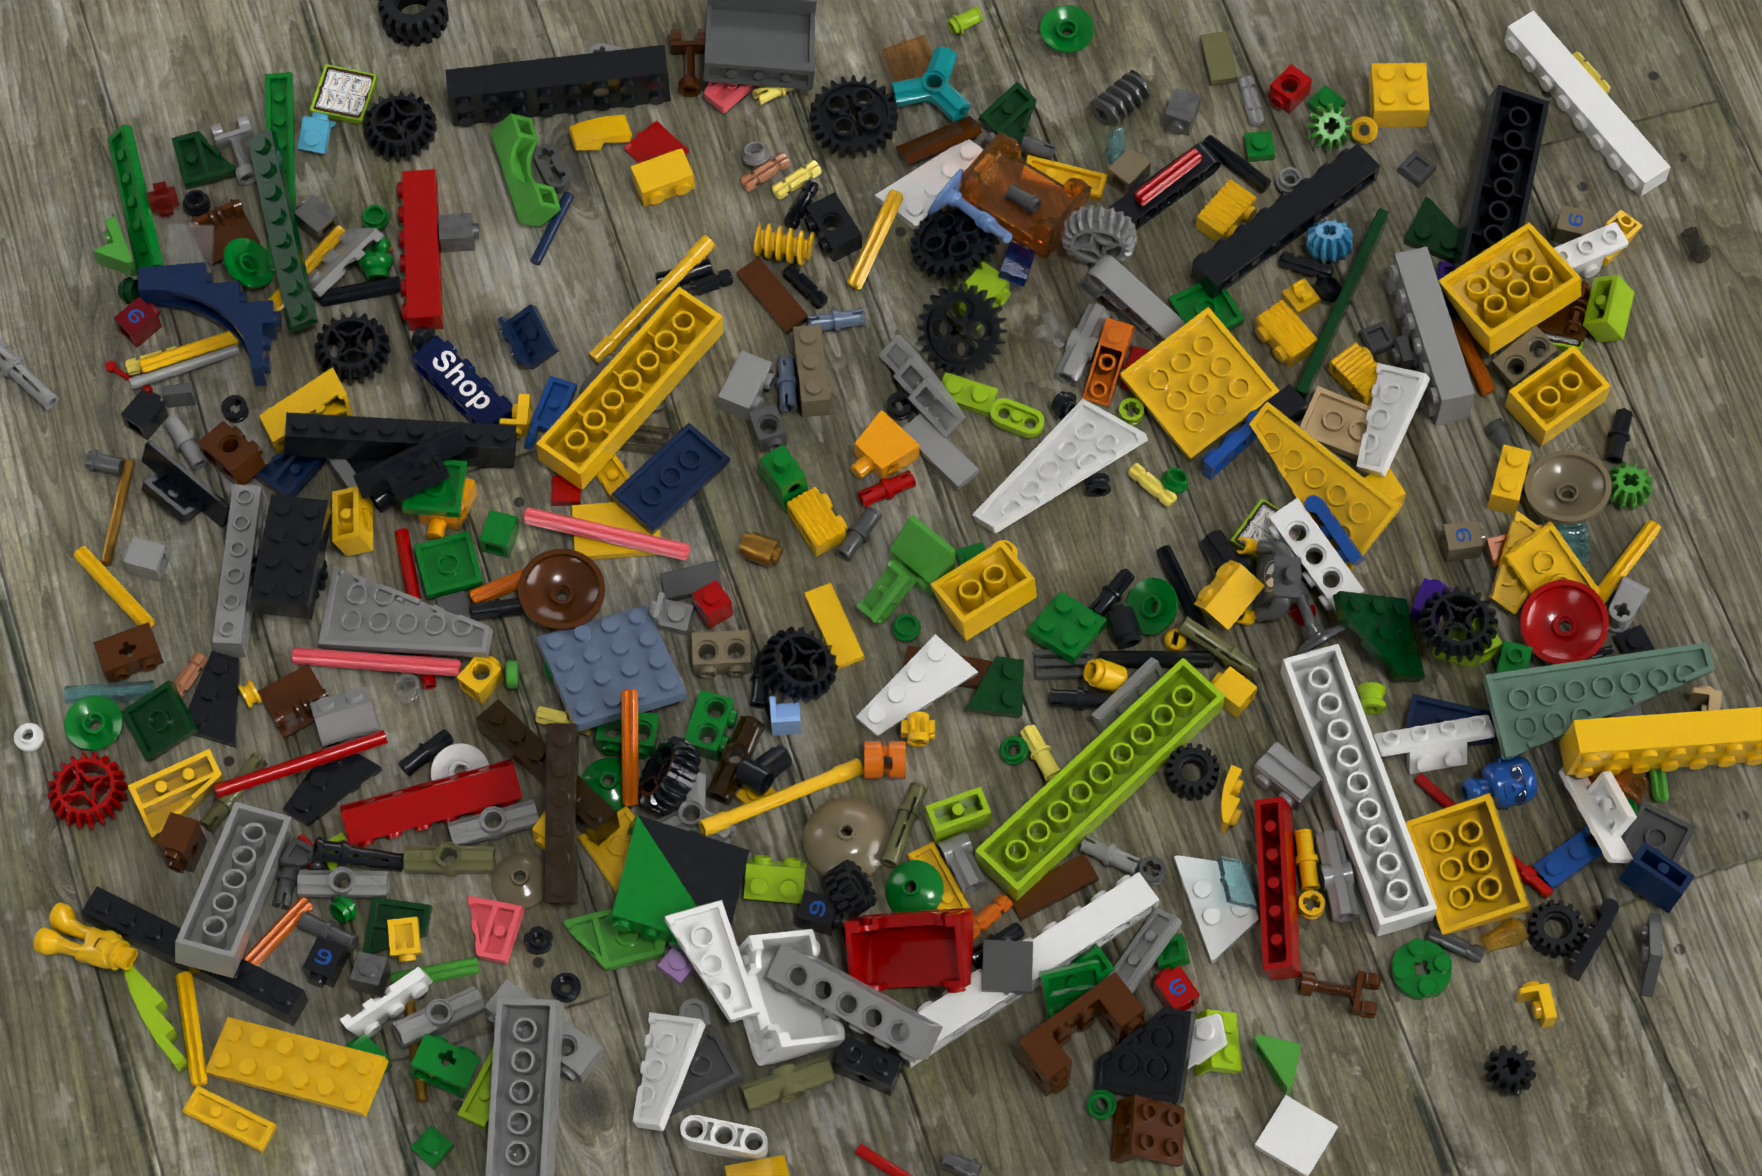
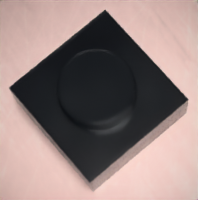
[1614,624,1655,655]

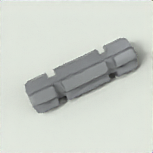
[1239,76,1264,127]

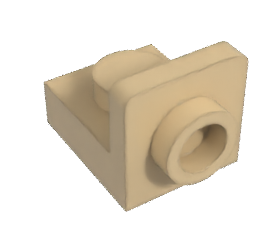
[1688,686,1722,711]

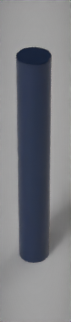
[530,191,574,266]

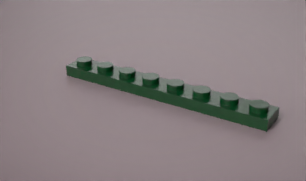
[247,128,318,333]

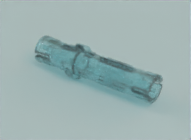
[64,680,155,704]

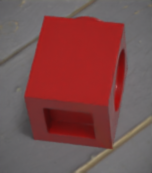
[1268,64,1312,114]

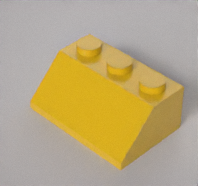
[930,540,1037,641]

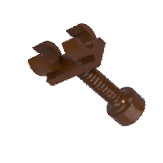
[670,29,706,97]
[1298,970,1381,1018]

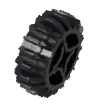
[362,90,437,163]
[314,311,391,386]
[1418,585,1498,663]
[759,626,838,704]
[638,736,701,815]

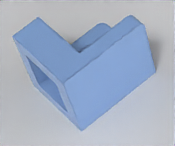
[769,696,801,736]

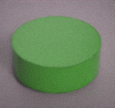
[506,660,520,689]

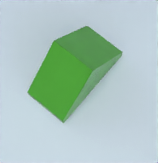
[1252,1034,1301,1095]

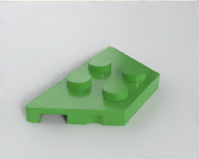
[564,908,667,972]

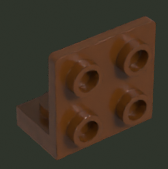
[1111,1095,1185,1167]

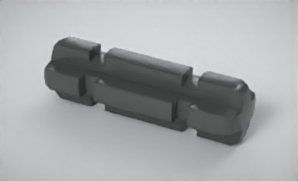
[1427,926,1485,963]

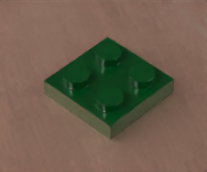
[121,680,199,762]

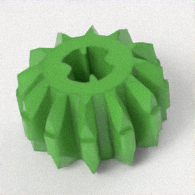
[1305,104,1353,151]
[1609,461,1653,511]

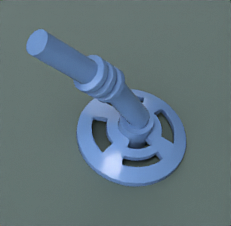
[927,168,1013,243]

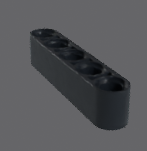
[1107,142,1222,230]

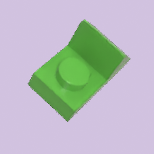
[93,216,138,276]

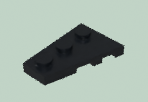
[283,742,382,827]

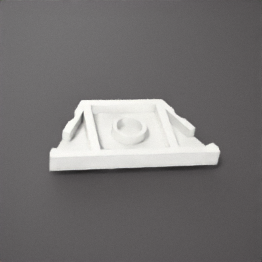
[1173,855,1259,964]

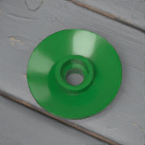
[1040,5,1094,53]
[223,238,275,288]
[1126,577,1178,635]
[64,695,123,751]
[581,757,625,812]
[885,860,944,912]

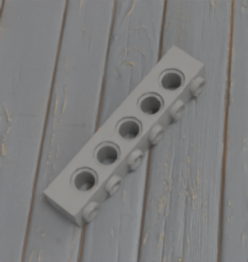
[212,484,266,657]
[766,944,943,1062]

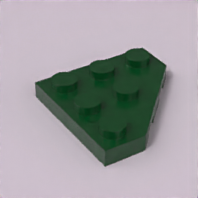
[1333,591,1425,682]

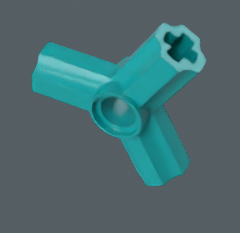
[891,46,971,122]

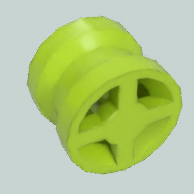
[1357,682,1386,715]

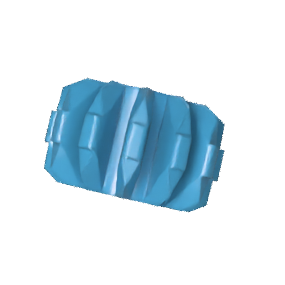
[1306,219,1353,263]

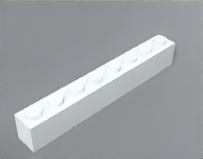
[1504,11,1671,197]

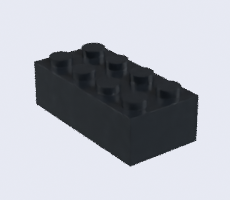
[250,494,332,620]

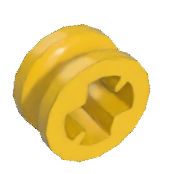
[237,679,262,709]
[1297,890,1325,920]

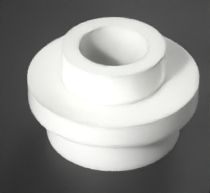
[14,723,44,752]

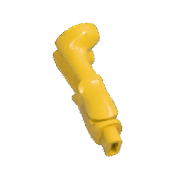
[33,902,138,971]

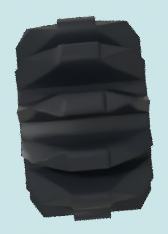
[1484,1045,1536,1097]

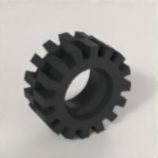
[1165,743,1220,801]
[825,859,877,918]
[1527,899,1584,958]

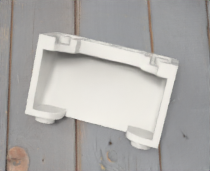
[738,929,845,1066]

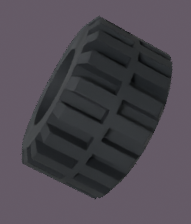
[378,0,449,47]

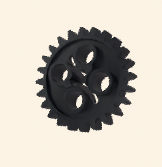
[809,75,898,159]
[910,203,1000,280]
[917,283,1007,375]

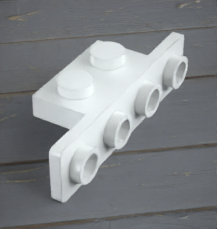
[1554,222,1629,278]
[1374,715,1495,774]
[1559,767,1637,863]

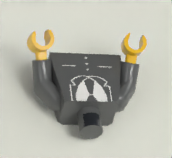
[1236,537,1302,626]

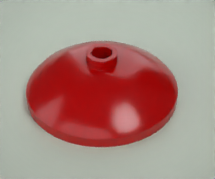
[1520,580,1609,665]

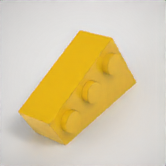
[259,367,353,455]
[128,748,224,845]

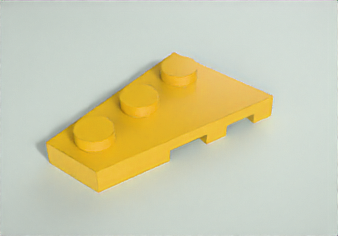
[1489,511,1540,615]

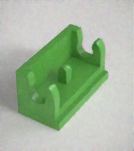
[856,559,918,624]

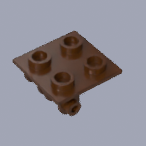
[186,199,260,266]
[1536,281,1591,342]
[258,664,329,739]

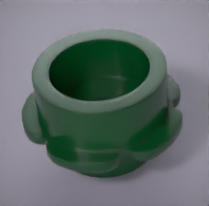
[118,277,140,304]

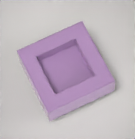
[657,947,695,986]

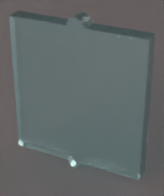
[1217,856,1260,910]

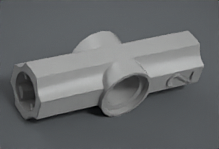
[1055,303,1111,386]
[447,799,539,846]
[1315,830,1359,923]
[297,867,390,900]
[392,986,485,1048]

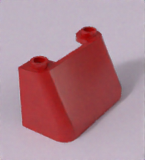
[844,908,974,993]

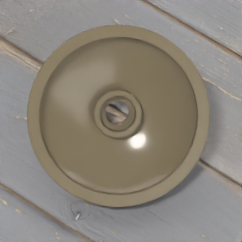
[1524,450,1612,525]
[803,798,891,878]

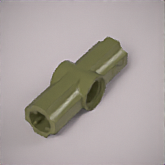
[403,842,496,877]
[740,1055,835,1112]

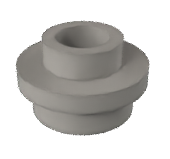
[742,141,770,167]
[1276,167,1304,194]

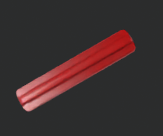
[1134,148,1202,206]

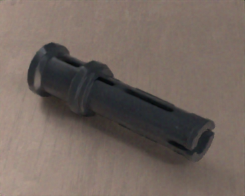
[312,836,404,872]

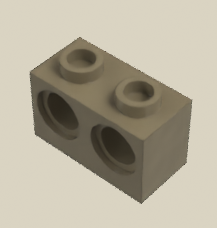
[1492,325,1559,389]
[692,630,752,679]

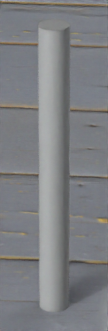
[129,344,240,390]

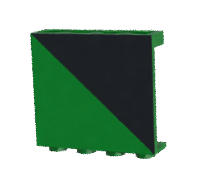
[605,815,750,949]

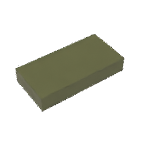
[1200,31,1238,86]

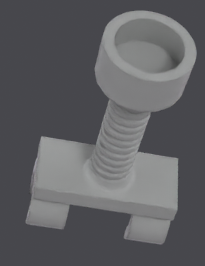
[210,114,256,186]

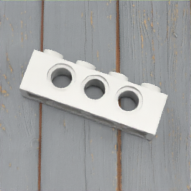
[1268,498,1365,615]

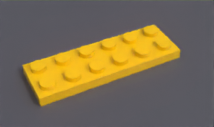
[205,1017,389,1117]

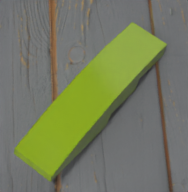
[123,965,188,1074]

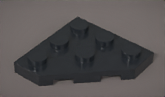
[1093,1007,1196,1103]

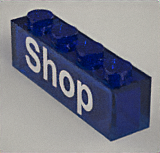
[411,335,513,424]

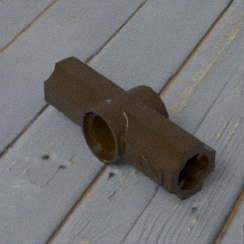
[707,715,765,804]

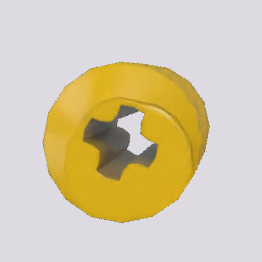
[754,223,815,266]

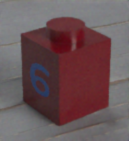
[114,297,162,348]

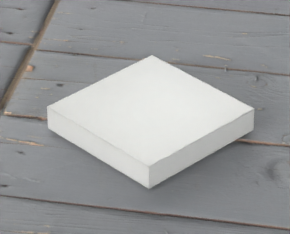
[1254,1095,1338,1176]

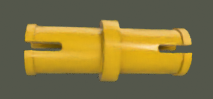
[1293,829,1320,891]

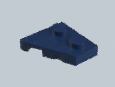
[253,452,327,497]

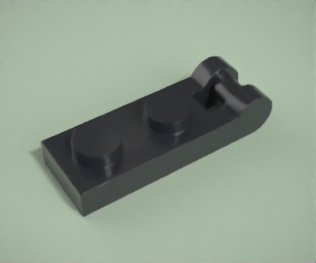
[1567,898,1619,982]

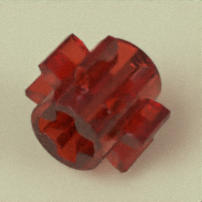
[147,181,179,217]

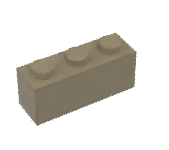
[793,324,830,417]

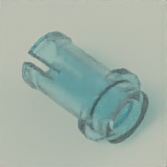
[1105,127,1127,164]

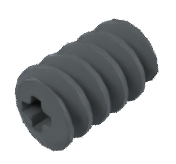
[1090,70,1151,125]

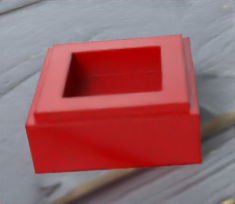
[552,476,581,506]

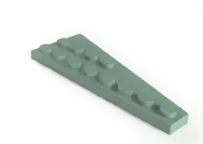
[1482,642,1715,760]

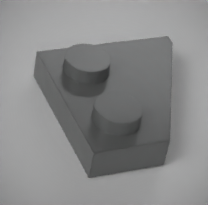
[1639,913,1663,997]

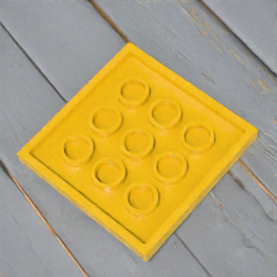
[1120,307,1279,462]

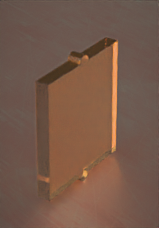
[883,35,933,82]

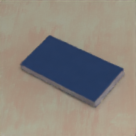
[611,423,730,535]

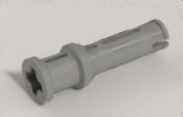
[0,340,59,410]

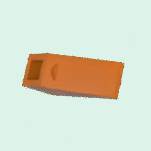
[1082,317,1137,407]

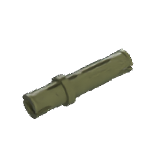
[1178,615,1261,679]
[199,753,268,833]
[880,782,928,868]

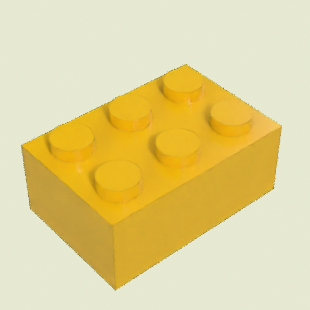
[1504,345,1611,447]

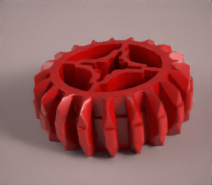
[47,751,128,830]

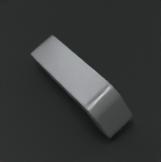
[1078,254,1185,345]

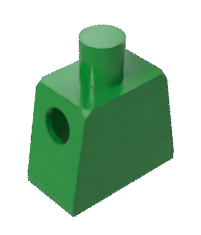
[757,445,808,514]

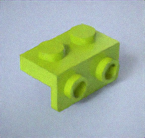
[744,855,807,904]
[1194,1009,1242,1076]

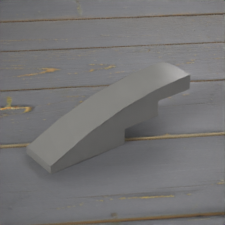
[879,334,966,438]

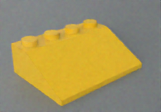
[1438,222,1581,355]
[1405,793,1532,935]

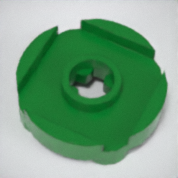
[1391,938,1452,1000]

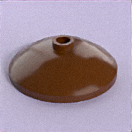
[518,549,605,631]

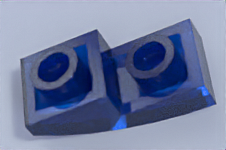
[998,241,1036,287]

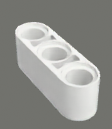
[680,1115,768,1161]

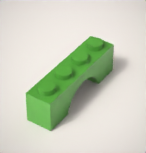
[491,113,561,227]

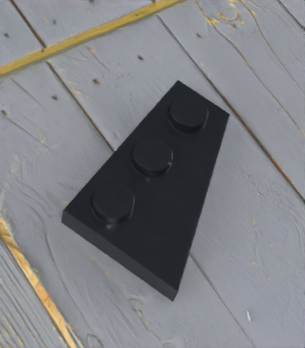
[188,651,241,748]

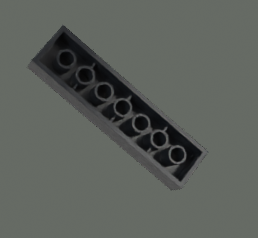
[445,45,671,127]
[1450,84,1550,273]

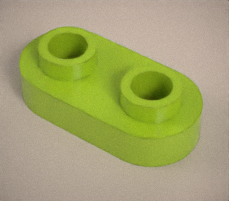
[990,398,1045,439]

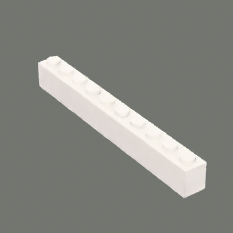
[897,872,1159,1068]

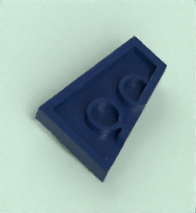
[1405,694,1496,746]

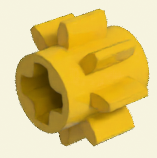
[901,711,935,747]

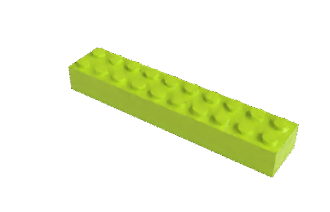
[975,658,1225,901]

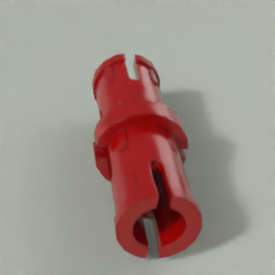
[857,470,916,508]

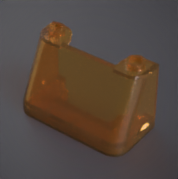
[960,132,1092,258]

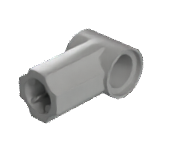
[937,832,986,894]

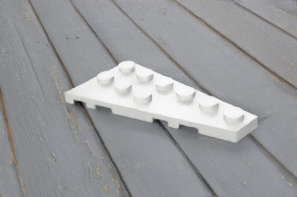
[972,398,1148,534]

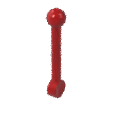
[105,361,153,394]

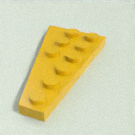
[1249,402,1402,571]

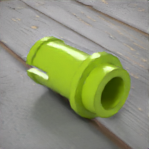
[947,6,983,35]

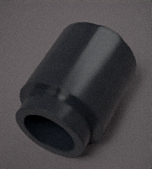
[1106,604,1142,649]

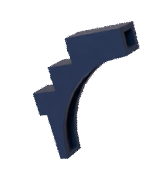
[138,262,282,386]

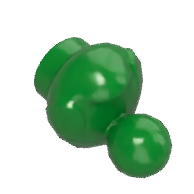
[358,236,394,281]

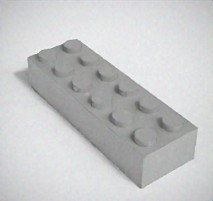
[1386,247,1475,426]
[175,802,292,978]
[485,998,564,1176]

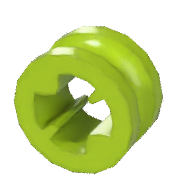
[1118,398,1144,426]

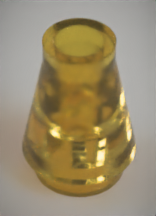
[1481,917,1529,953]

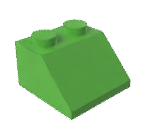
[889,514,956,597]

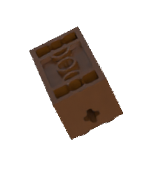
[1017,972,1145,1097]

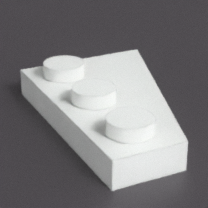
[339,967,433,1038]

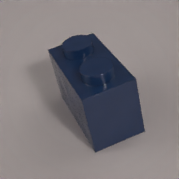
[1618,842,1695,914]

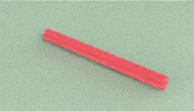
[523,507,690,560]
[291,647,462,676]

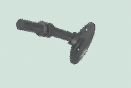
[1294,579,1346,655]

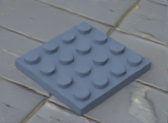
[537,605,687,732]

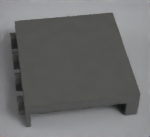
[703,0,817,90]

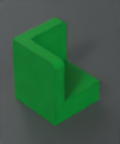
[479,510,520,559]

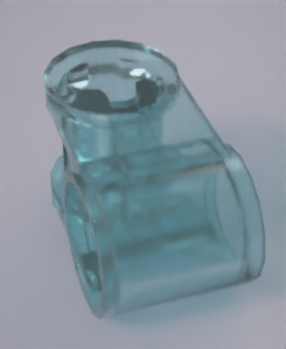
[1555,522,1591,570]

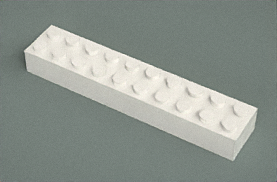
[1280,644,1437,937]

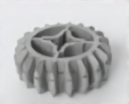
[1061,205,1137,264]

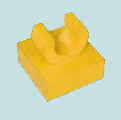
[1281,278,1321,317]

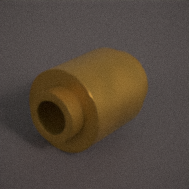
[738,531,783,567]

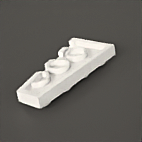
[875,139,988,229]
[1356,363,1430,477]
[856,634,978,739]
[664,900,760,1023]
[633,1012,706,1131]

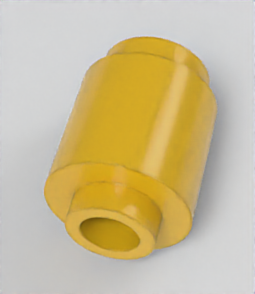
[1083,658,1128,693]

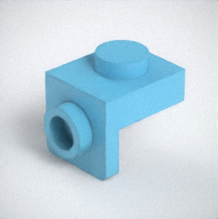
[297,112,336,154]

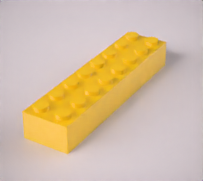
[536,287,724,490]
[1559,707,1762,778]

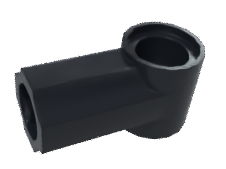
[1200,530,1253,574]
[735,745,792,795]

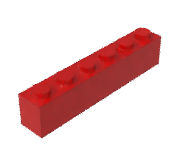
[397,169,444,331]
[340,759,523,847]
[1254,796,1301,981]

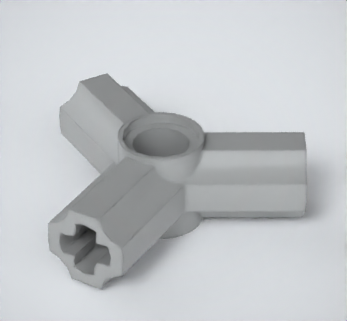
[656,772,737,844]

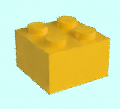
[1368,63,1430,128]

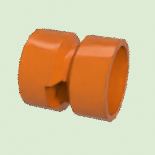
[864,741,906,779]

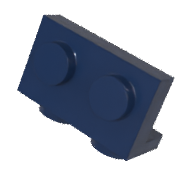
[497,304,559,370]

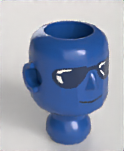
[1461,755,1537,810]

